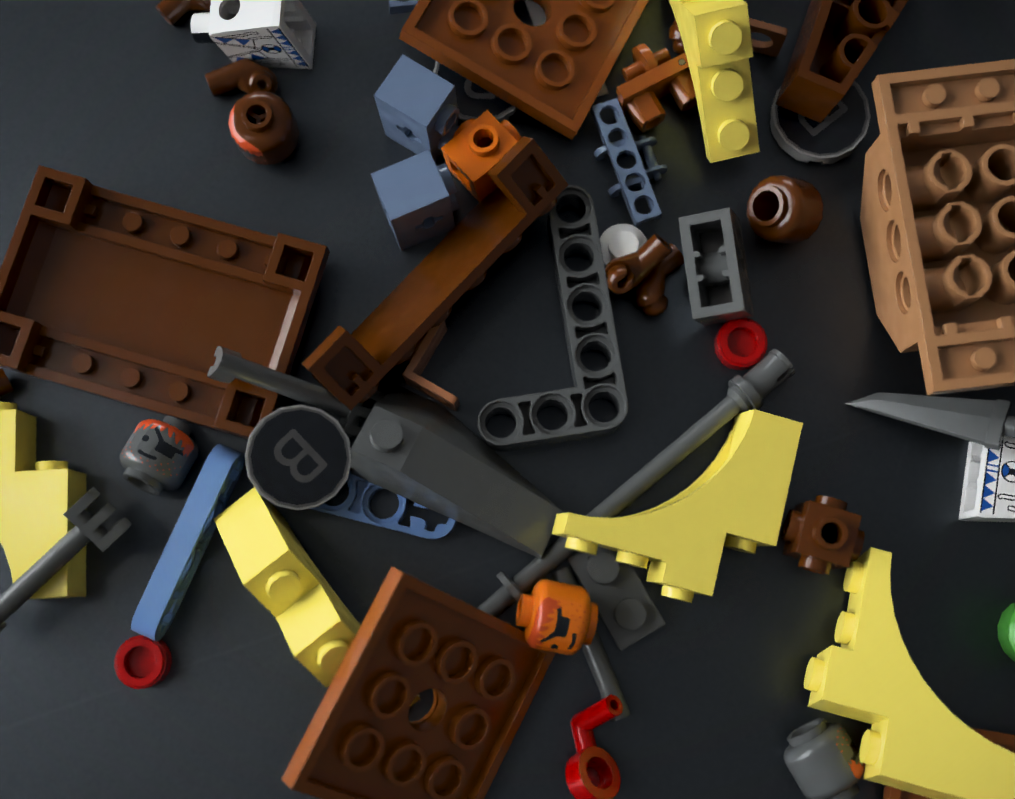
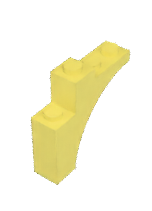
[669,0,760,163]
[0,402,86,599]
[552,409,803,603]
[213,487,420,707]
[804,547,1015,799]

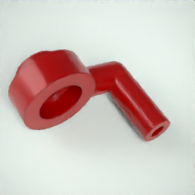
[565,694,623,799]

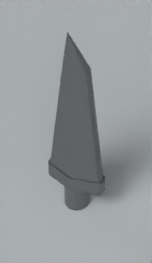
[845,392,1015,450]

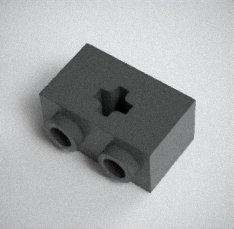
[678,207,754,325]

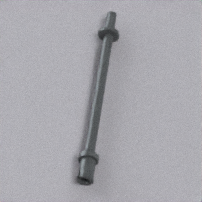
[477,349,795,618]

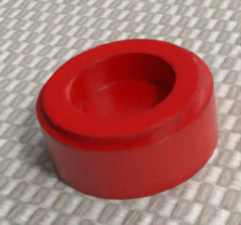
[714,318,768,370]
[114,635,172,689]

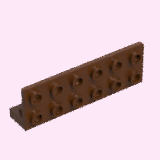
[302,136,569,411]

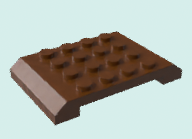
[0,165,330,439]

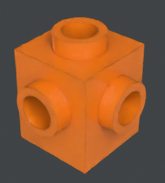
[441,110,522,202]

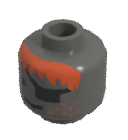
[119,416,199,496]
[784,718,865,799]

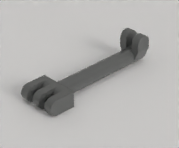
[207,346,386,439]
[0,486,132,632]

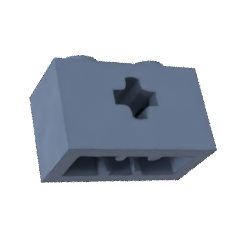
[374,54,460,163]
[371,150,459,251]

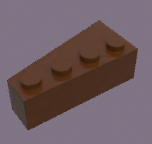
[775,0,908,123]

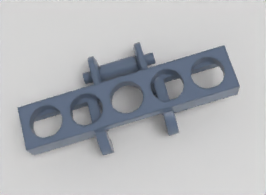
[591,98,668,227]

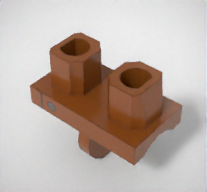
[616,43,697,133]

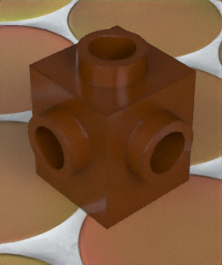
[781,495,865,576]

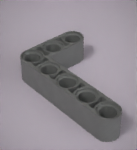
[477,185,628,452]

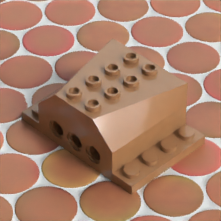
[860,59,1015,396]

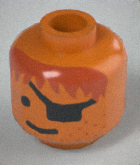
[515,579,598,655]

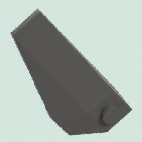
[350,385,562,559]

